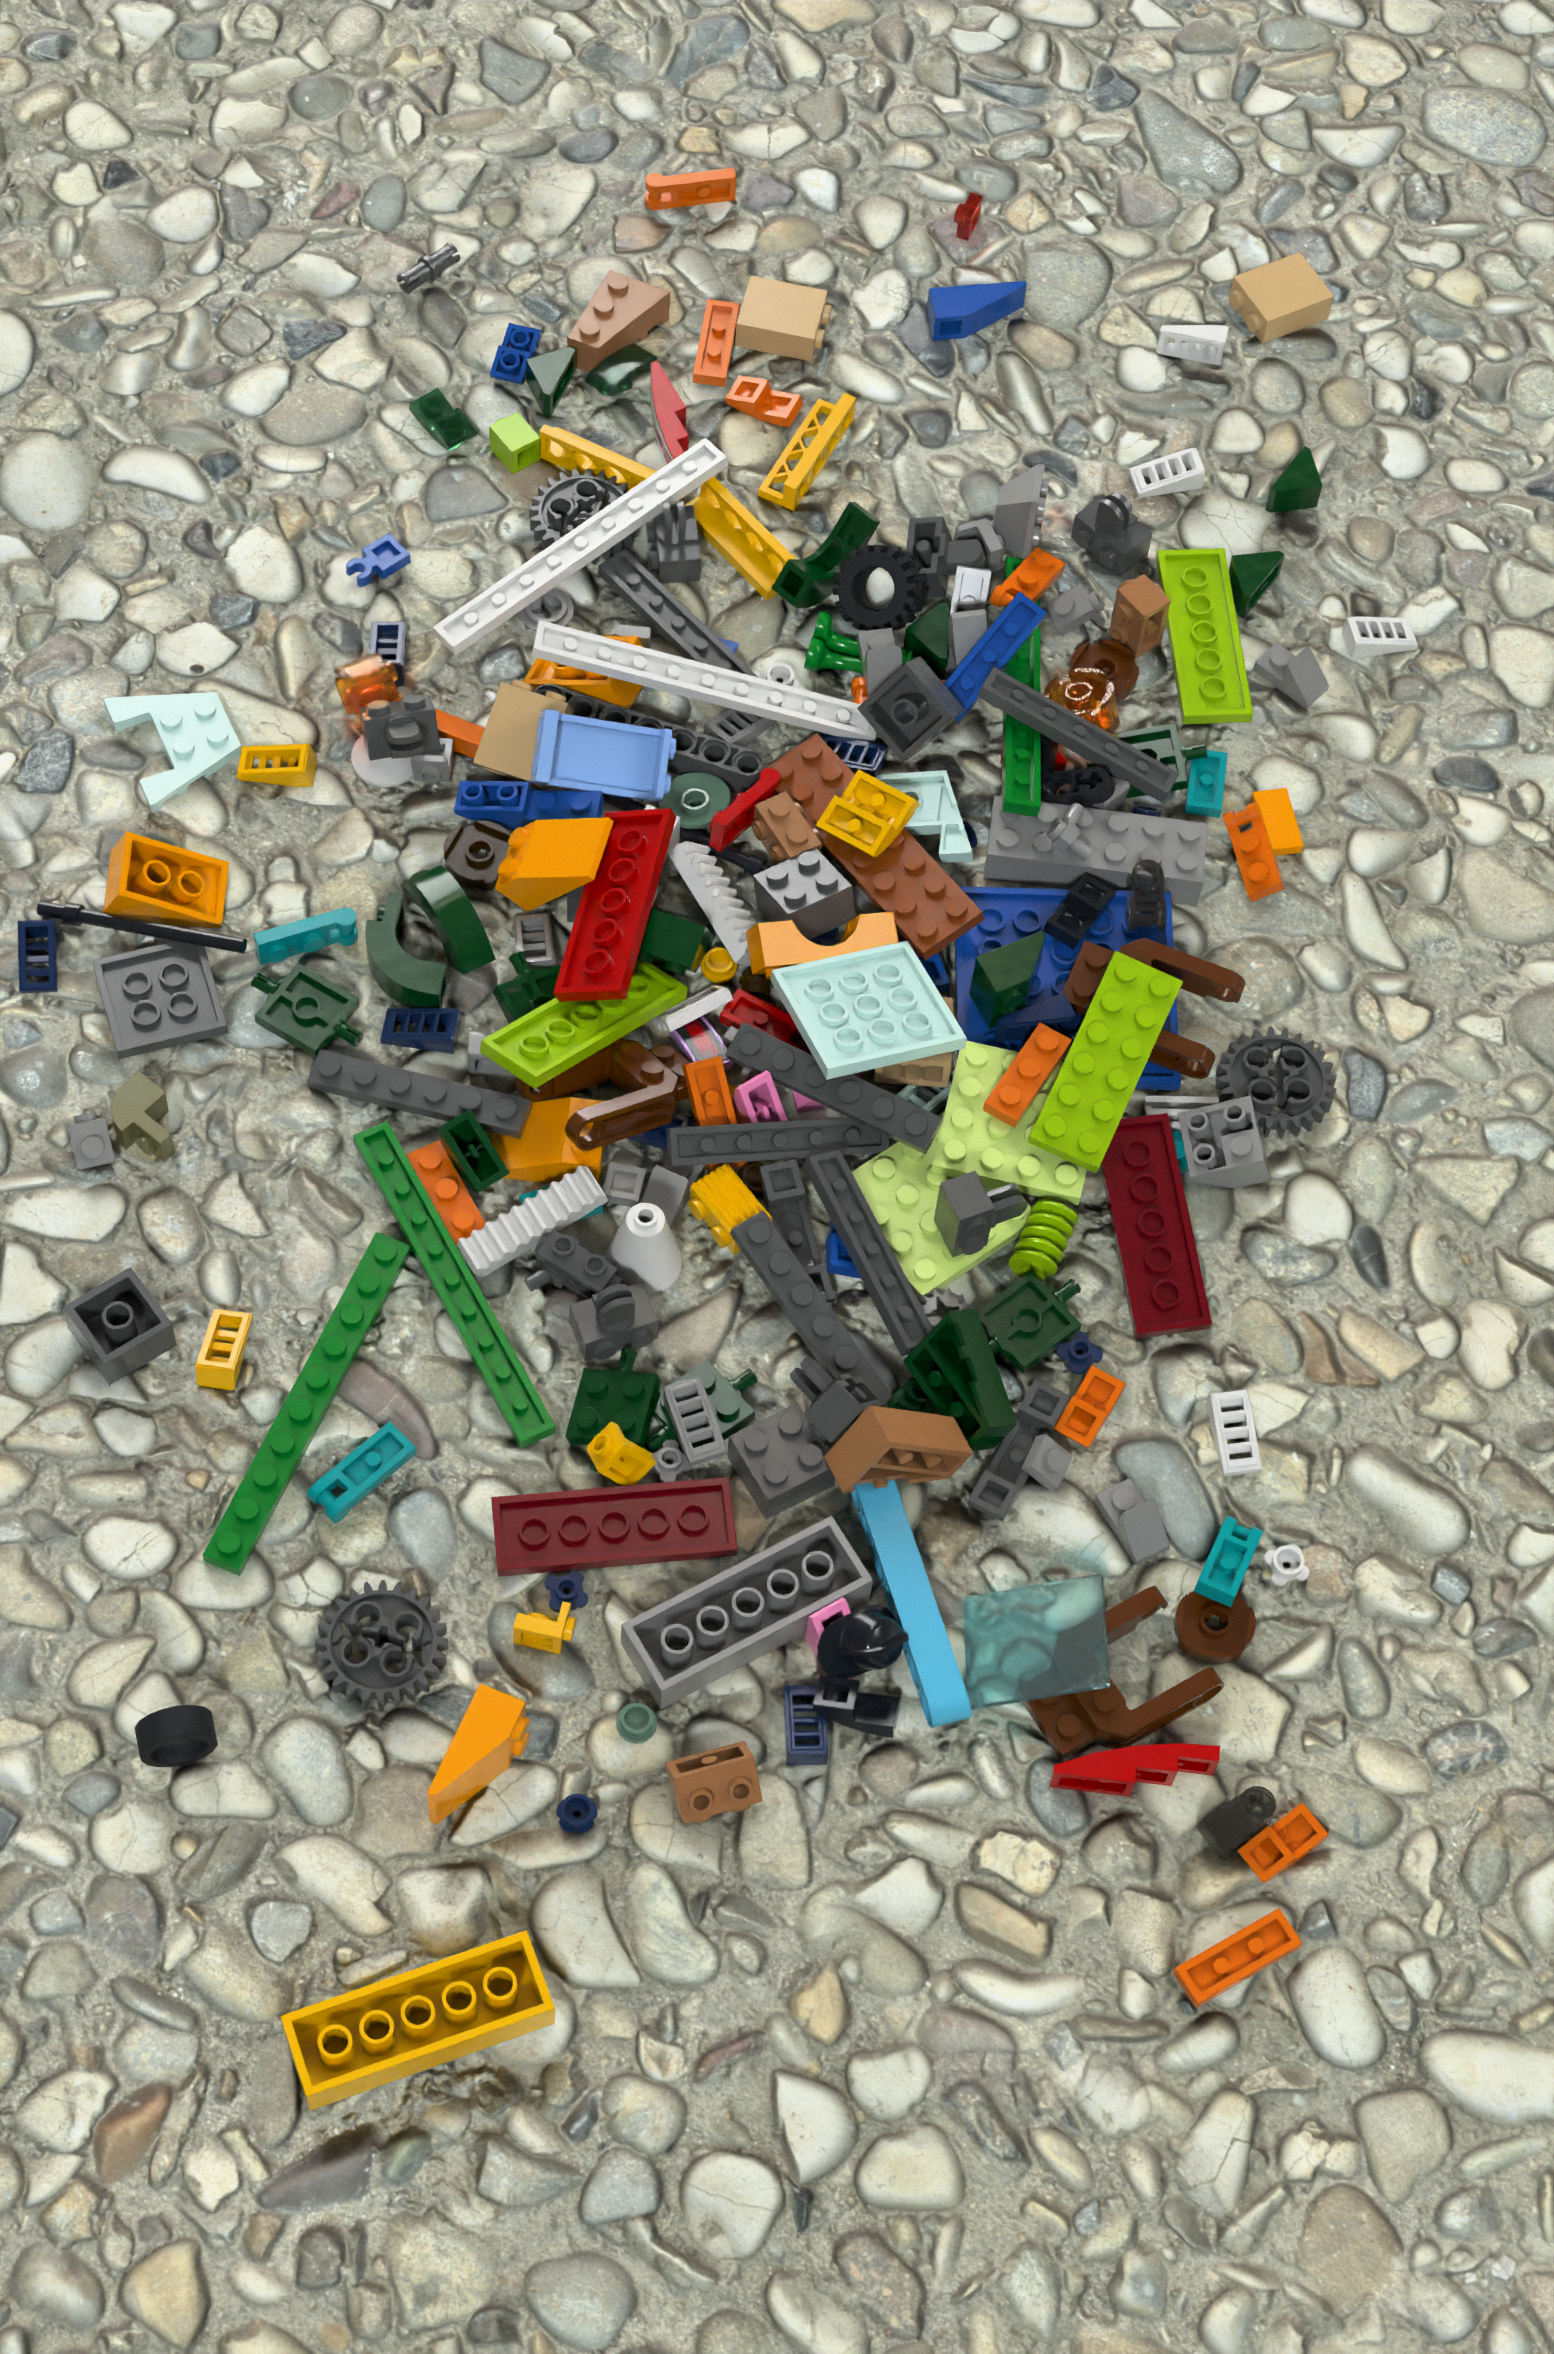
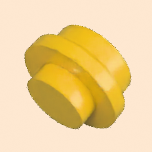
[701,948,737,983]

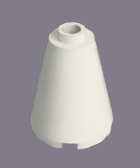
[606,1203,682,1297]

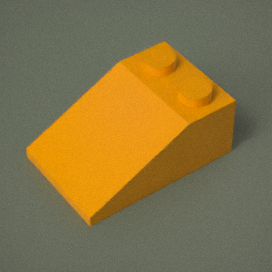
[523,636,643,709]
[495,818,614,912]
[103,831,229,928]
[491,1097,605,1185]
[427,1683,530,1824]

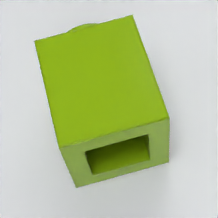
[489,412,540,475]

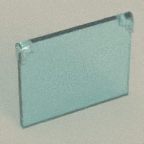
[964,1574,1110,1710]

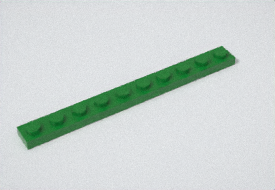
[1002,557,1041,817]
[353,1121,556,1449]
[203,1232,411,1576]

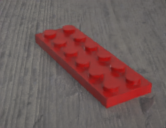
[553,808,676,1002]

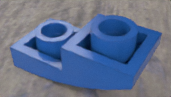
[490,323,542,385]

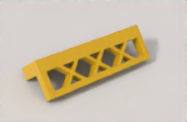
[758,393,856,511]
[540,424,657,492]
[684,476,796,601]

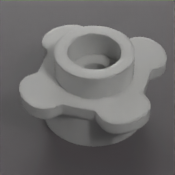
[651,1440,693,1482]

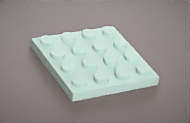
[770,941,967,1080]

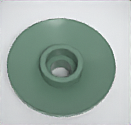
[659,772,731,829]

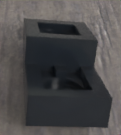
[1043,874,1116,950]
[813,1675,900,1738]

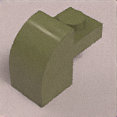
[111,1071,175,1162]

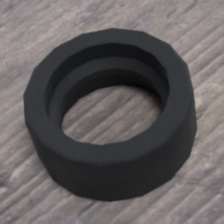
[135,1705,218,1767]

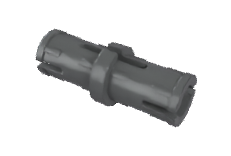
[397,243,460,294]

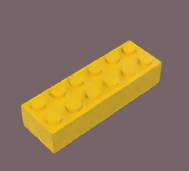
[280,1930,555,2111]

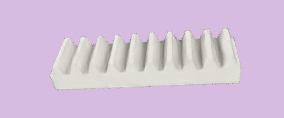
[668,841,757,966]
[456,1165,608,1281]

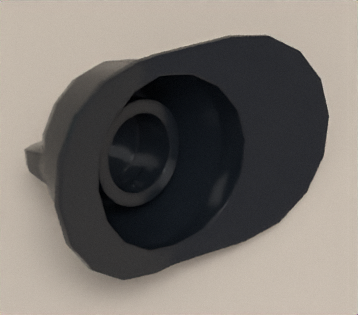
[817,1604,909,1679]

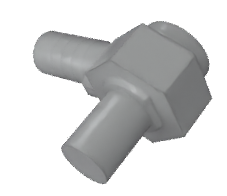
[1047,803,1093,861]

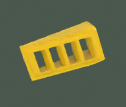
[237,743,317,787]
[195,1309,253,1390]

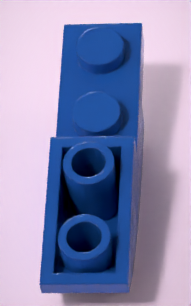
[454,781,605,831]

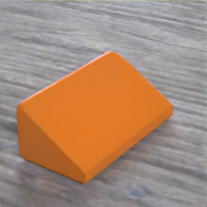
[435,709,485,759]

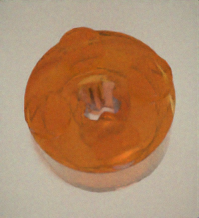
[334,652,405,735]
[1044,668,1120,746]

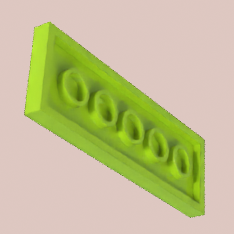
[1156,548,1253,724]
[1027,950,1183,1173]
[480,961,688,1089]

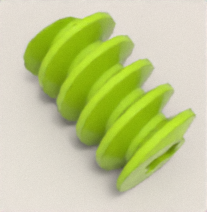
[1008,1198,1079,1282]

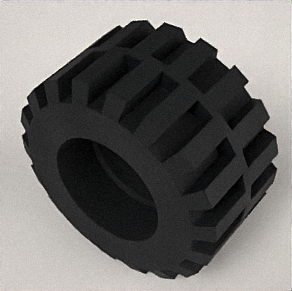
[832,544,928,631]

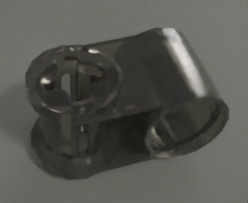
[1125,859,1167,931]
[1196,1786,1276,1861]

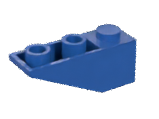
[926,281,1027,341]

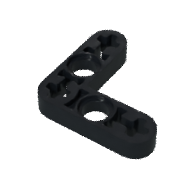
[1041,733,1115,806]

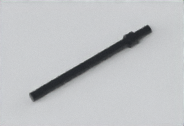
[603,794,772,877]
[37,901,247,954]

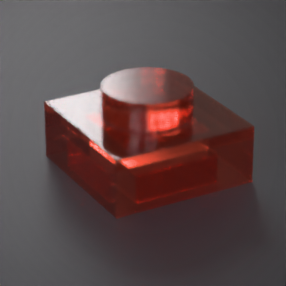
[954,192,983,241]

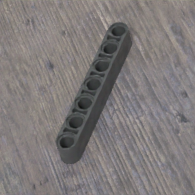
[534,684,764,794]

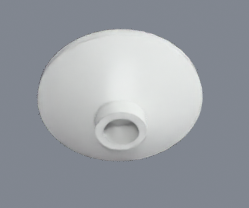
[351,735,414,787]

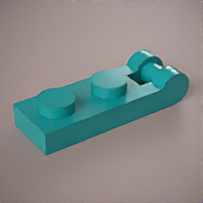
[253,908,358,965]
[307,1421,417,1523]
[1193,1515,1263,1607]

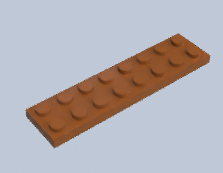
[766,733,984,961]

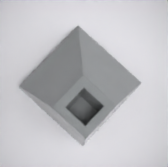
[993,464,1049,559]
[1177,1095,1271,1189]

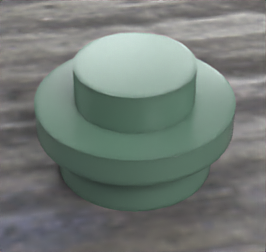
[616,1703,657,1744]

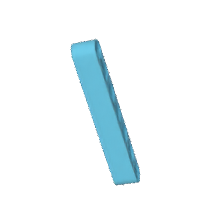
[851,1480,971,1728]

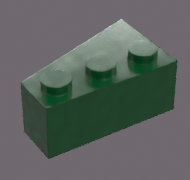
[903,1309,1017,1452]

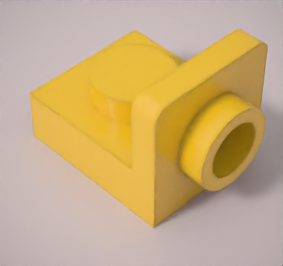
[586,1422,656,1486]
[513,1601,576,1654]

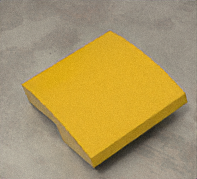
[816,769,920,858]

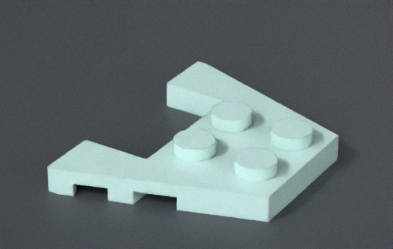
[104,692,241,813]
[833,770,974,869]

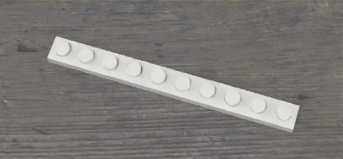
[433,438,728,656]
[531,620,877,743]

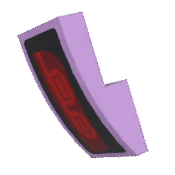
[667,1016,734,1071]

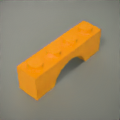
[745,912,899,979]

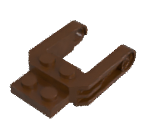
[1062,938,1246,1079]
[515,1038,690,1151]
[1016,1586,1225,1760]

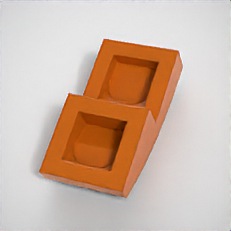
[725,375,803,428]
[1054,1366,1126,1449]
[1237,1802,1329,1884]

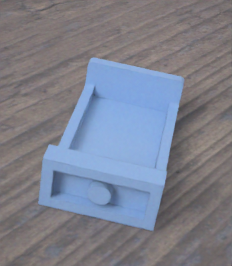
[530,709,676,802]

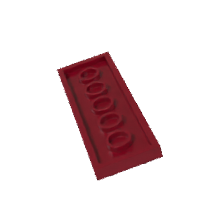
[1100,1113,1212,1339]
[491,1477,738,1577]

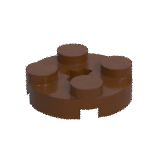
[1069,640,1139,707]
[1174,1591,1256,1664]

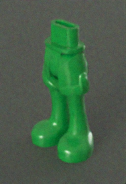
[804,611,927,674]

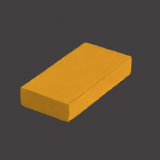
[1250,788,1304,856]

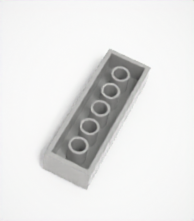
[983,796,1208,906]
[621,1515,873,1709]

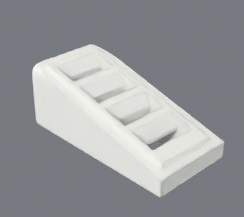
[1156,325,1228,366]
[1128,448,1205,498]
[1342,616,1418,659]
[1206,1390,1262,1477]

